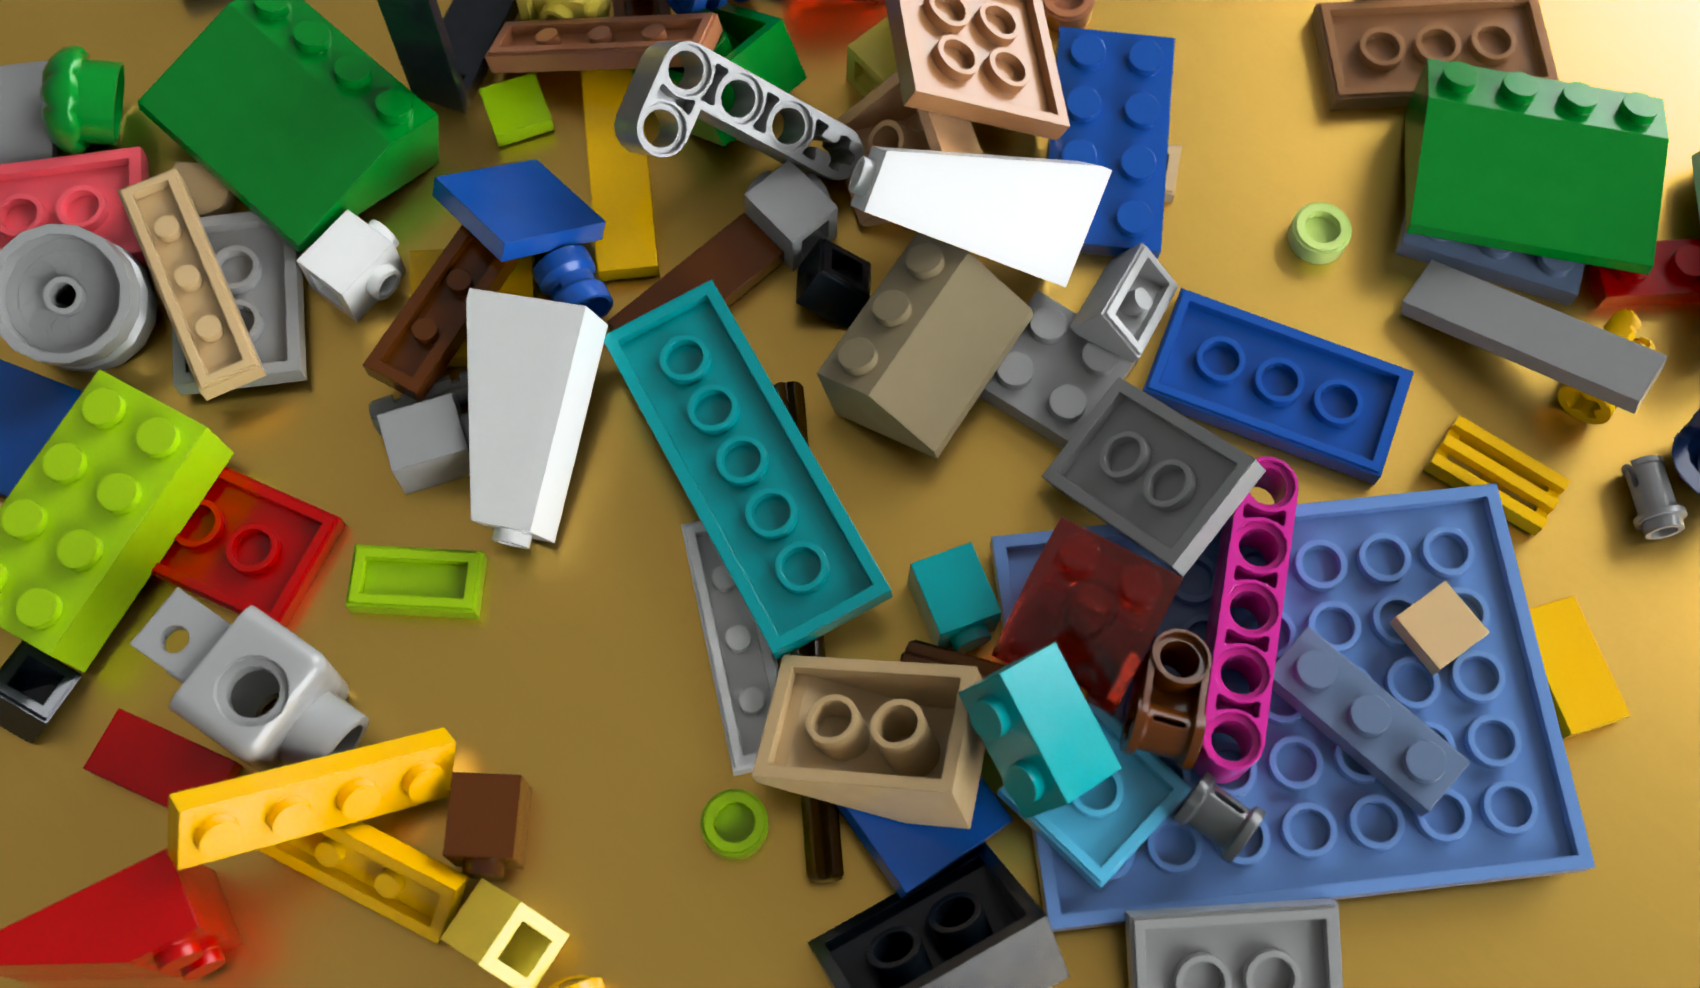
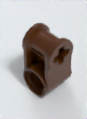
[1120,628,1212,771]

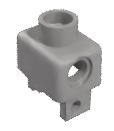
[130,587,369,772]

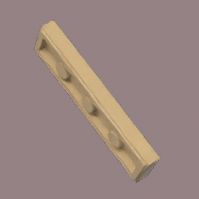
[118,168,267,401]

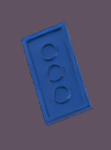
[1142,288,1414,485]

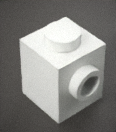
[296,209,407,322]

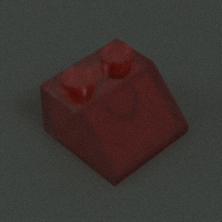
[992,516,1183,717]

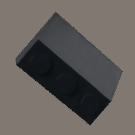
[807,843,1070,988]

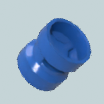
[533,245,613,319]

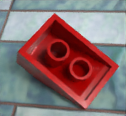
[0,848,244,981]

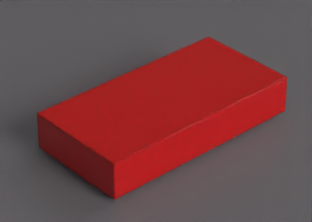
[83,708,243,809]

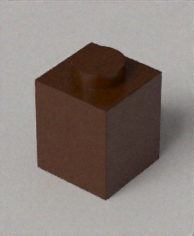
[443,772,532,880]

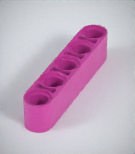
[1193,457,1299,784]

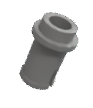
[1621,455,1688,540]

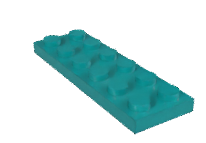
[604,279,893,660]

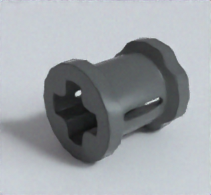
[1172,771,1266,863]

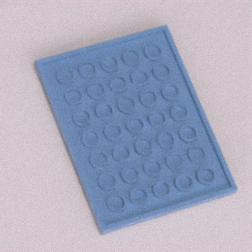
[990,483,1595,932]

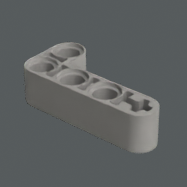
[614,41,864,180]

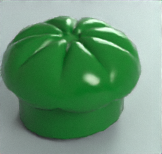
[40,45,125,155]

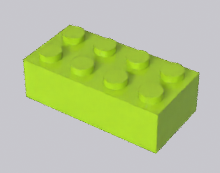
[0,369,234,673]

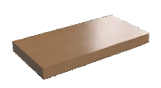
[1311,0,1559,111]

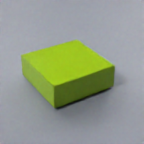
[479,72,555,147]

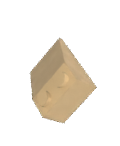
[752,655,986,829]

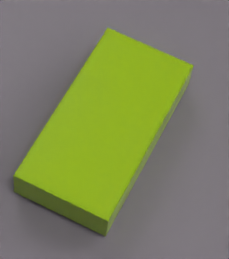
[345,544,487,619]

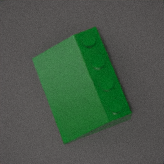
[137,0,439,253]
[1405,58,1669,275]

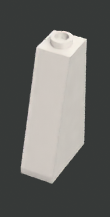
[849,146,1112,288]
[466,288,608,549]

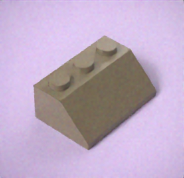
[817,232,1034,459]

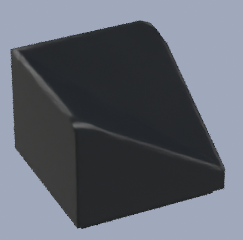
[796,237,871,328]
[0,640,82,743]

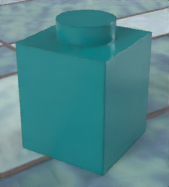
[907,542,1002,653]

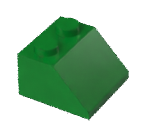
[631,3,807,146]

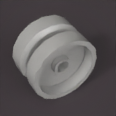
[0,224,158,372]

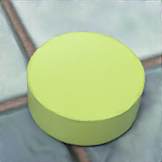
[1287,202,1352,264]

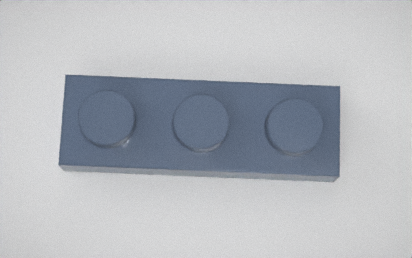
[1395,212,1585,306]
[1272,626,1470,817]

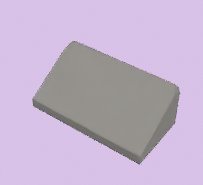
[1070,242,1179,362]

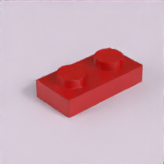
[1586,238,1700,308]

